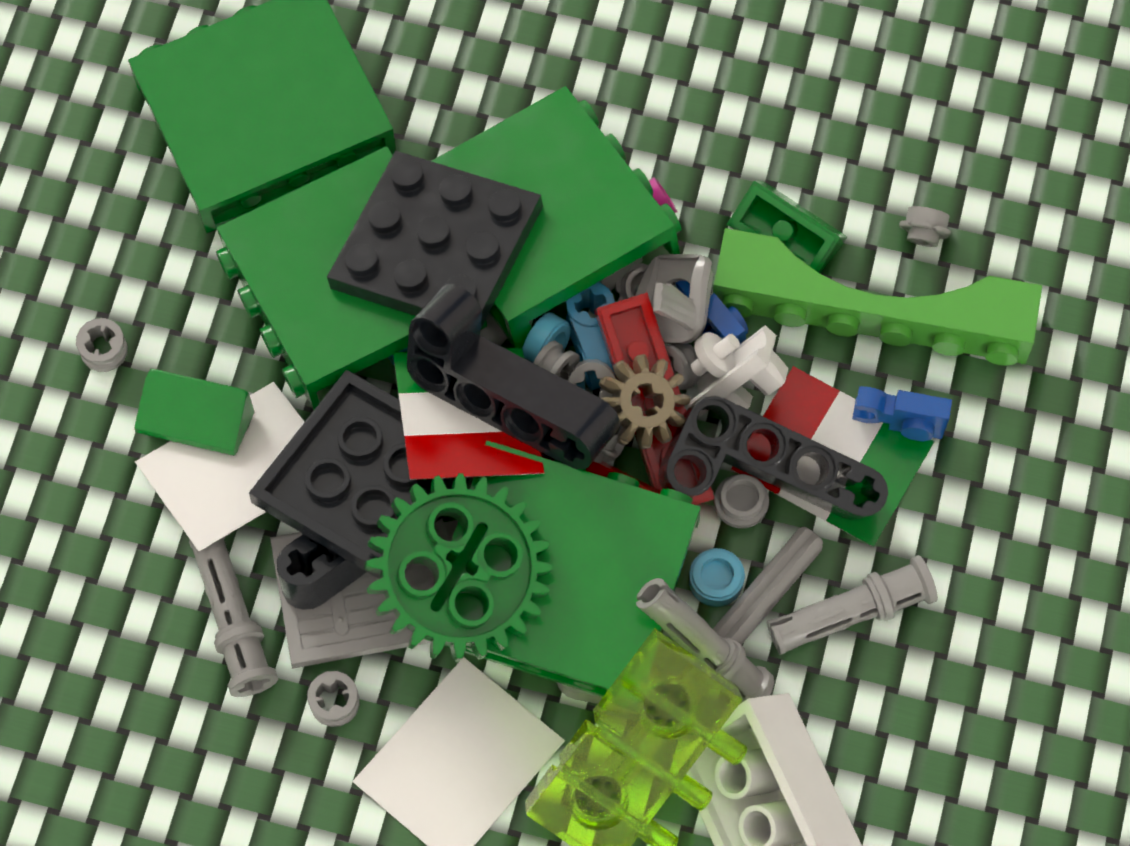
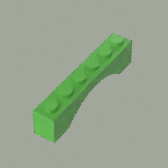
[713,228,1043,366]

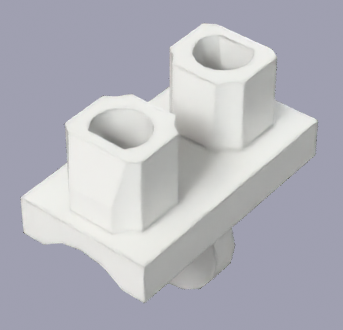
[688,325,789,417]

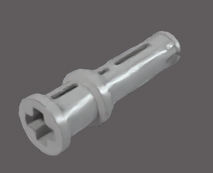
[189,537,278,697]
[767,555,938,655]
[636,578,774,708]

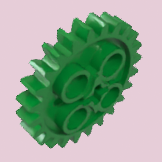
[364,473,553,662]

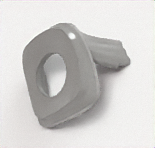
[636,254,714,344]

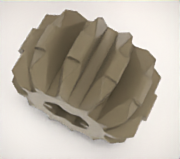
[599,354,690,449]

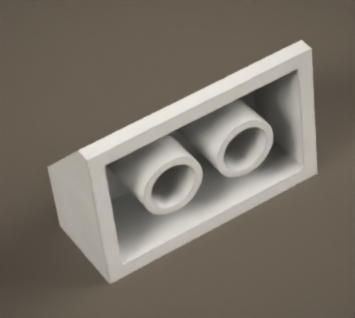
[671,693,862,846]

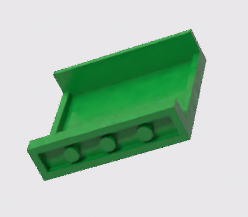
[128,0,396,233]
[432,86,681,348]
[216,146,488,410]
[425,440,701,709]

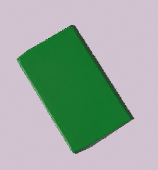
[727,180,847,274]
[134,369,255,456]

